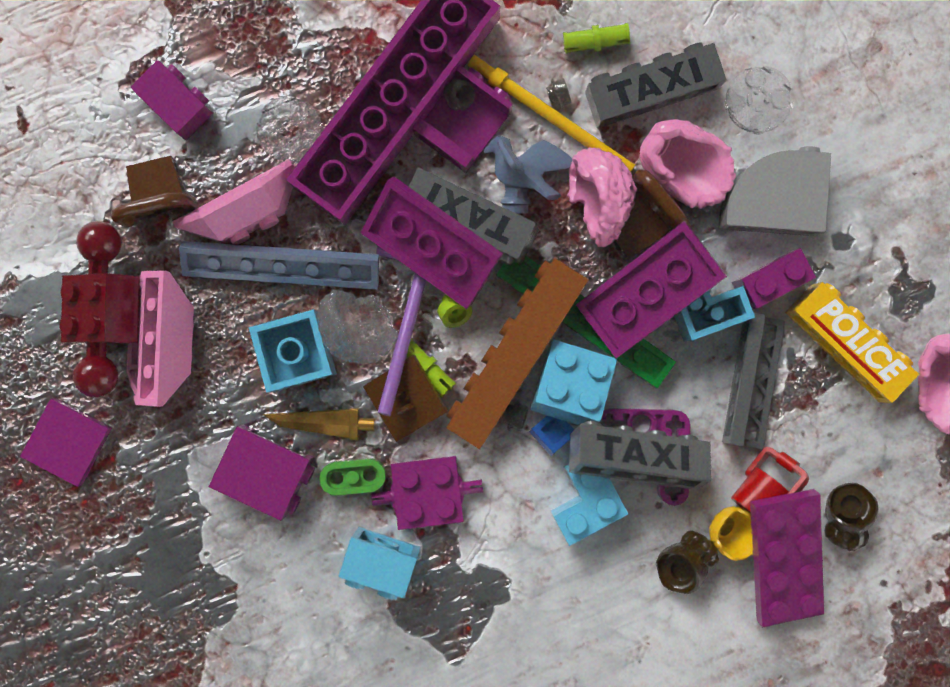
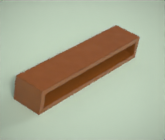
[446,258,589,449]

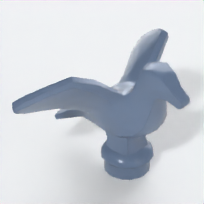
[483,135,572,214]

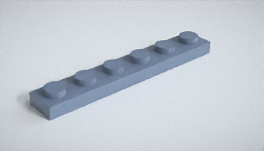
[179,241,379,289]

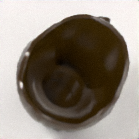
[824,483,879,551]
[656,530,719,594]

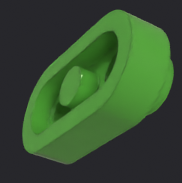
[319,458,387,495]

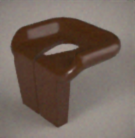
[110,155,199,228]
[614,169,691,259]

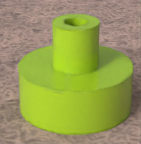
[437,295,473,328]

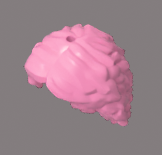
[640,119,736,209]
[567,148,637,247]
[918,334,950,435]

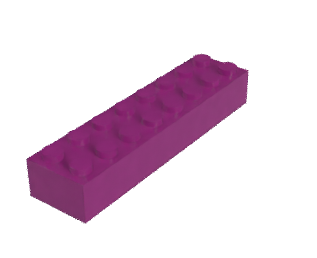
[286,0,501,225]

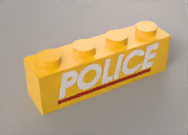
[785,282,920,403]

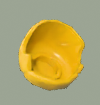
[709,506,753,561]

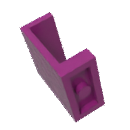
[412,65,513,173]
[208,424,315,521]

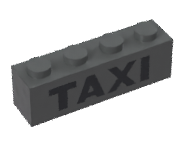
[585,42,727,129]
[408,167,539,266]
[569,421,711,490]

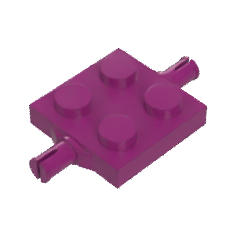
[371,456,483,530]

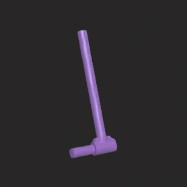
[376,246,426,416]

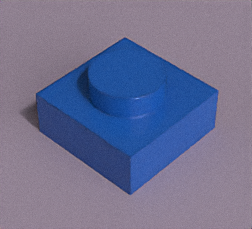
[529,416,574,456]

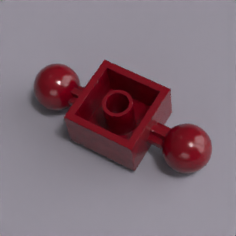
[60,221,140,398]

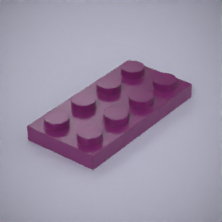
[360,177,503,309]
[576,221,728,358]
[750,489,824,628]

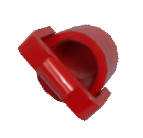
[731,447,809,513]

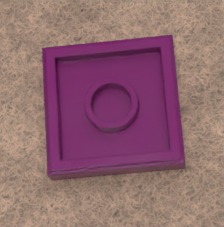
[20,398,112,487]

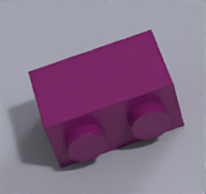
[130,59,213,141]
[732,248,816,310]

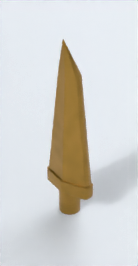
[262,408,376,440]

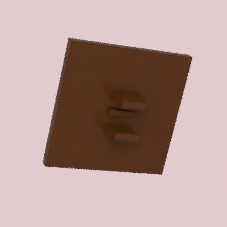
[363,354,448,442]

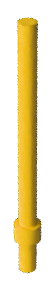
[468,55,635,172]

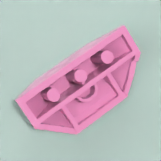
[172,159,296,245]
[127,271,194,407]

